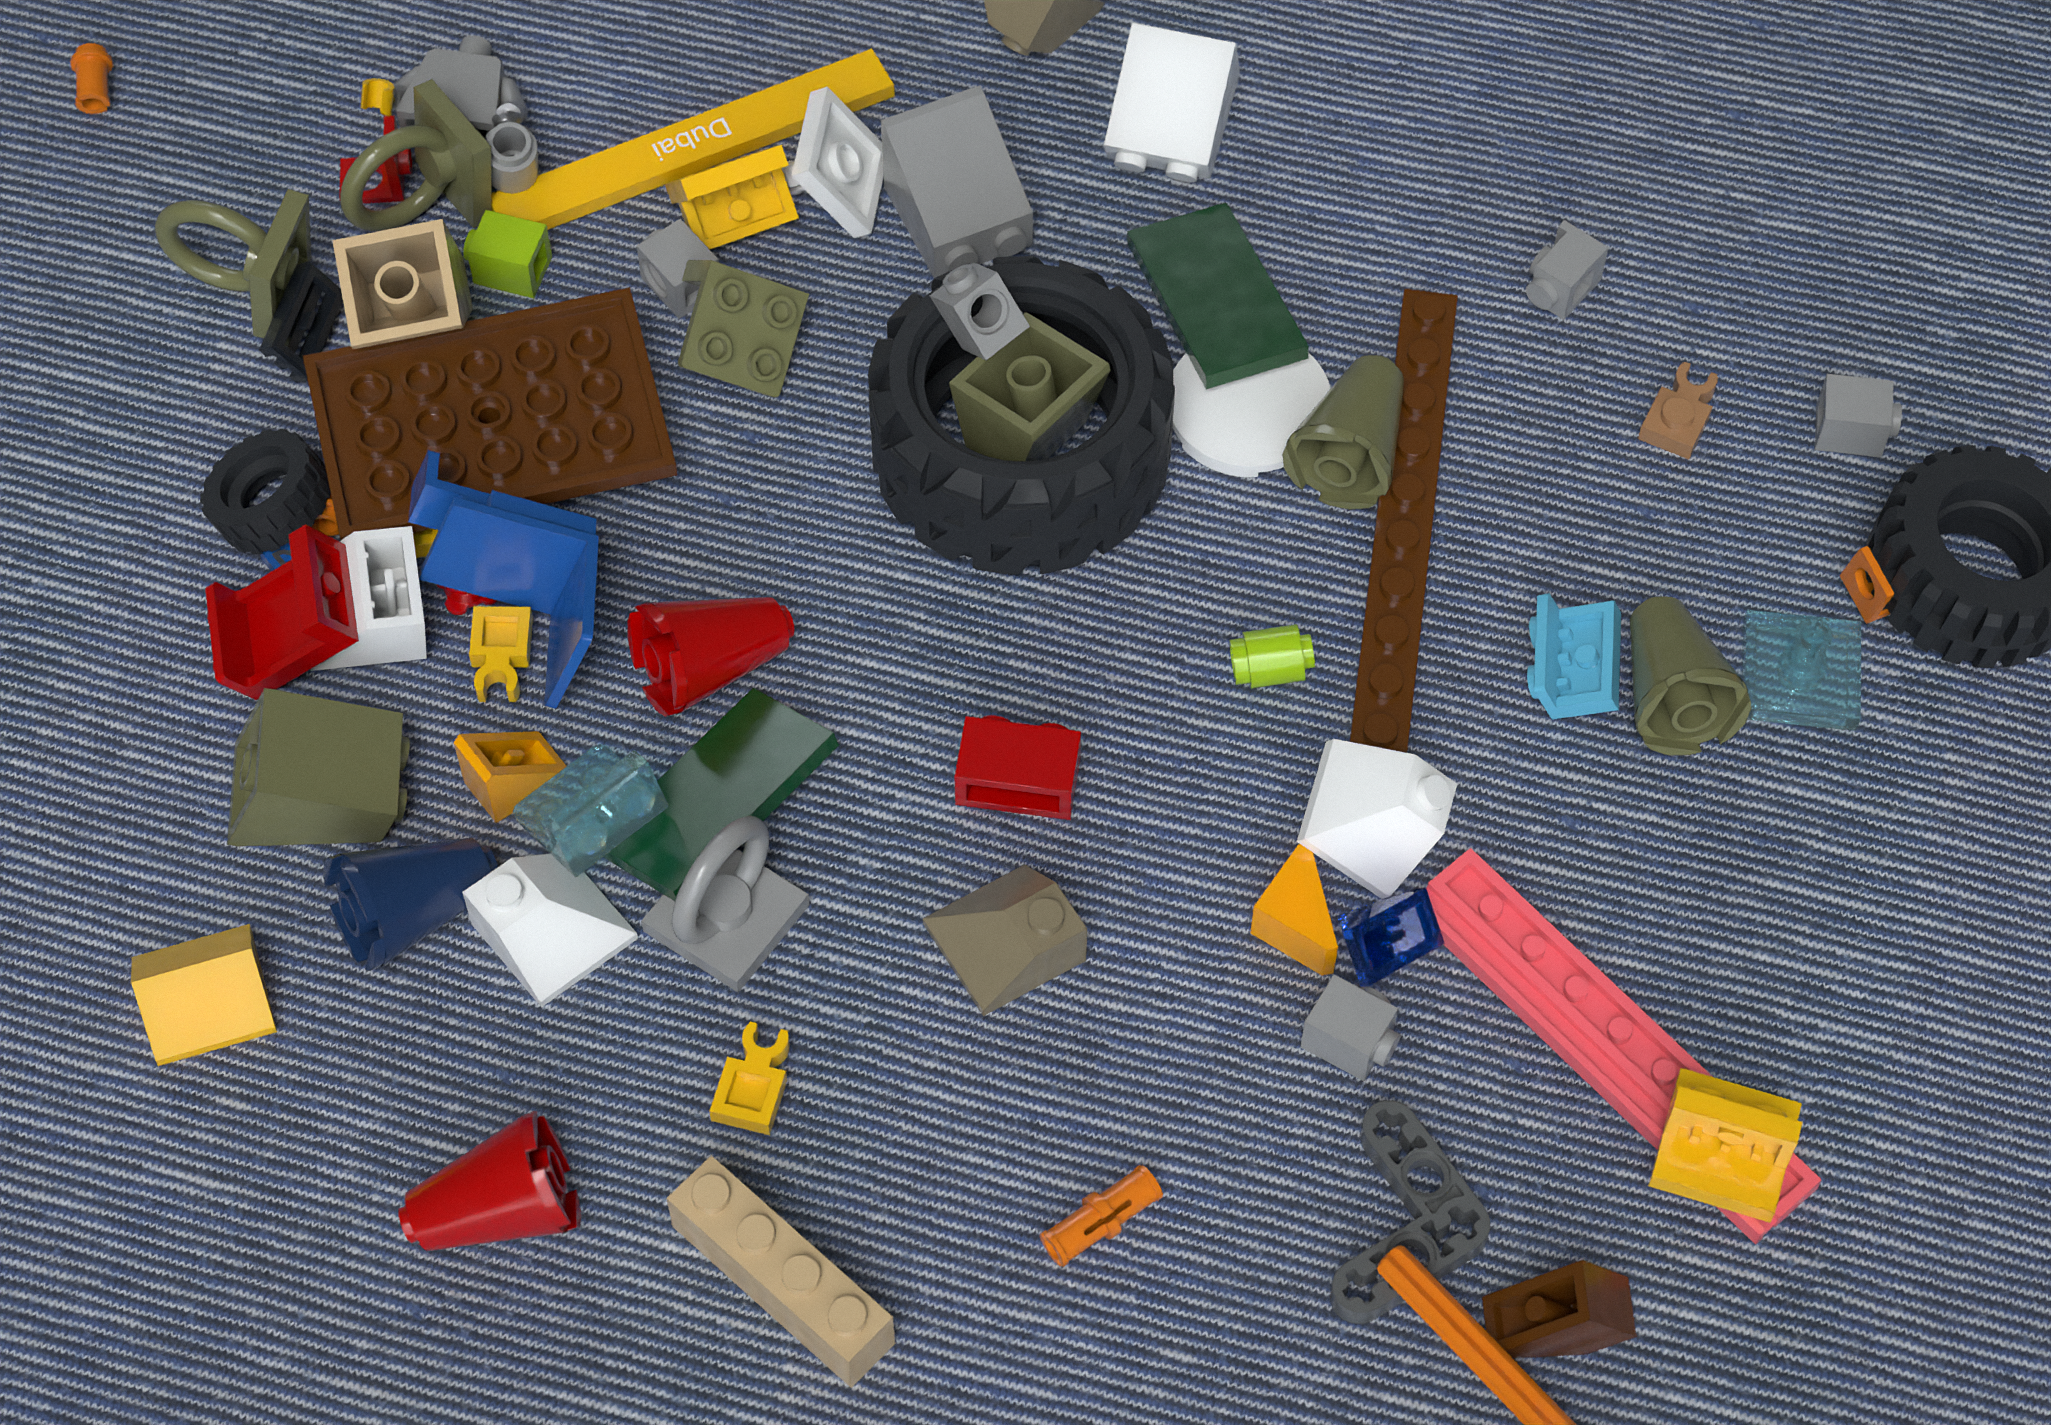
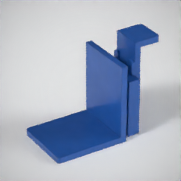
[408,450,599,709]

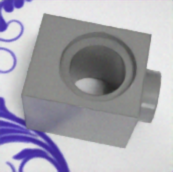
[636,219,719,319]
[930,262,1030,360]

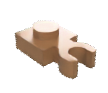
[1638,362,1718,459]

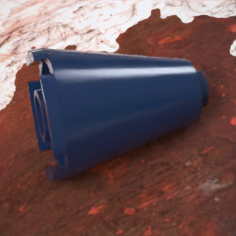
[323,838,498,971]

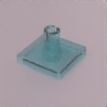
[1741,610,1861,731]

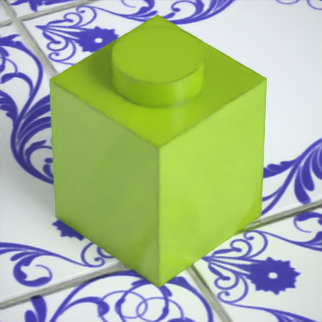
[463,210,552,299]

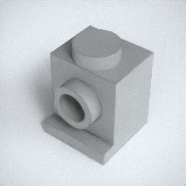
[1526,220,1609,320]

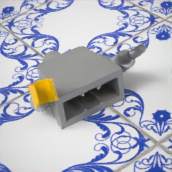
[360,35,528,139]

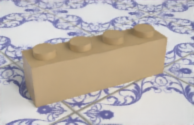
[666,1155,895,1388]

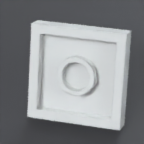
[782,87,883,238]

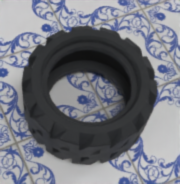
[868,256,1175,575]

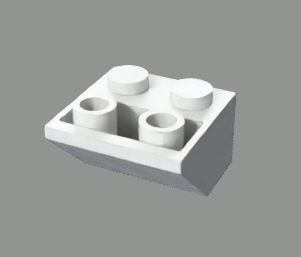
[311,526,427,671]

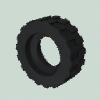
[200,428,331,555]

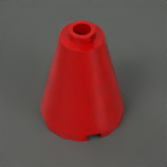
[627,597,794,717]
[398,1111,581,1251]

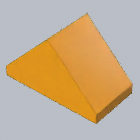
[453,731,571,823]
[1250,844,1338,976]

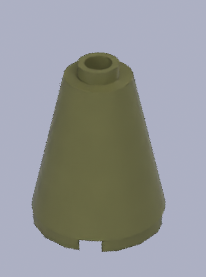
[1282,355,1404,510]
[1629,596,1752,756]

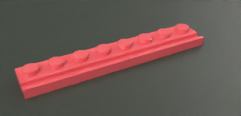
[1407,848,1822,1245]

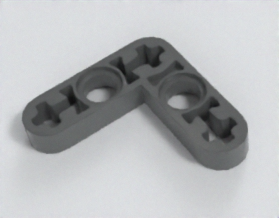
[1330,1100,1490,1324]

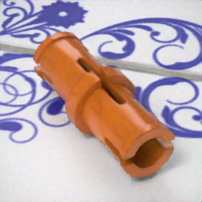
[1040,1165,1163,1267]

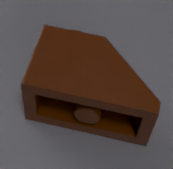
[1482,1260,1637,1358]

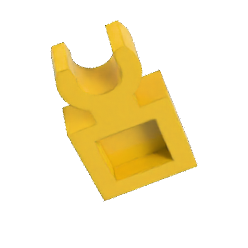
[469,606,533,702]
[709,1021,790,1135]

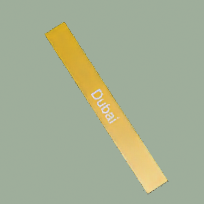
[491,48,895,230]

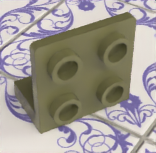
[678,260,809,398]

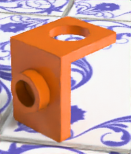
[1840,546,1894,624]

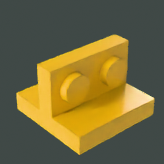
[665,145,799,250]
[1648,1068,1803,1223]

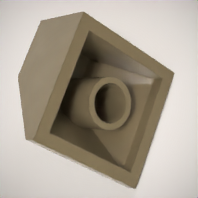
[984,0,1104,56]
[923,864,1087,1016]

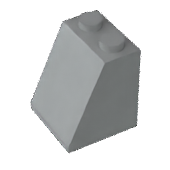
[881,85,1033,278]

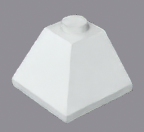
[1297,739,1457,899]
[463,852,638,1007]

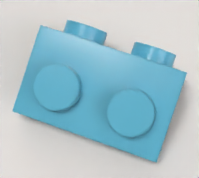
[1527,593,1621,720]

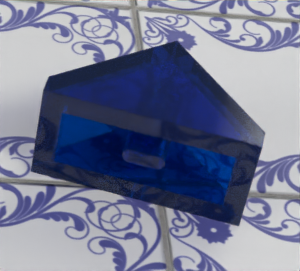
[1337,887,1445,987]

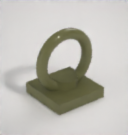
[340,79,491,232]
[155,189,312,339]

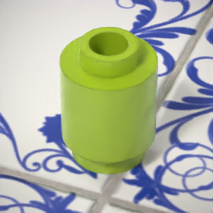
[1229,624,1315,689]

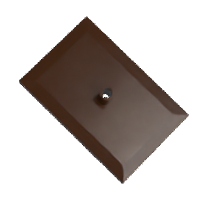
[303,287,678,540]

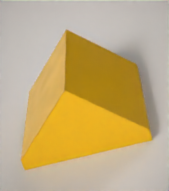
[131,924,277,1066]

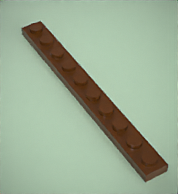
[1349,289,1458,753]

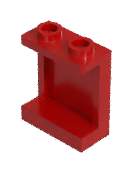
[205,524,359,700]

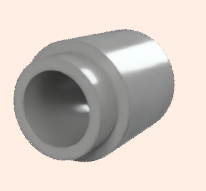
[485,122,539,193]

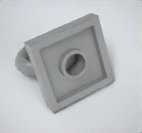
[641,816,810,993]

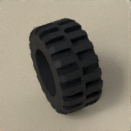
[1865,445,2051,668]

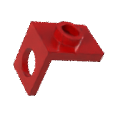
[339,116,413,204]

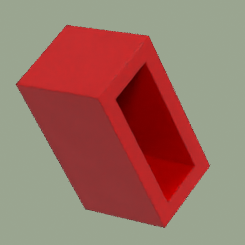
[954,715,1081,820]

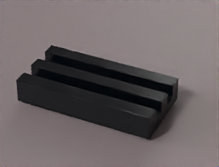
[259,261,343,383]

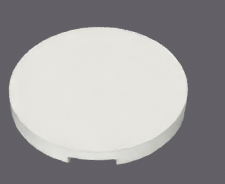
[1173,353,1331,477]

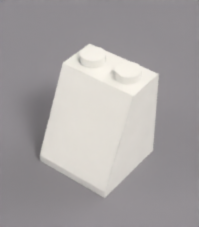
[1104,23,1240,182]

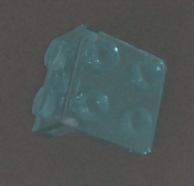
[513,744,669,878]

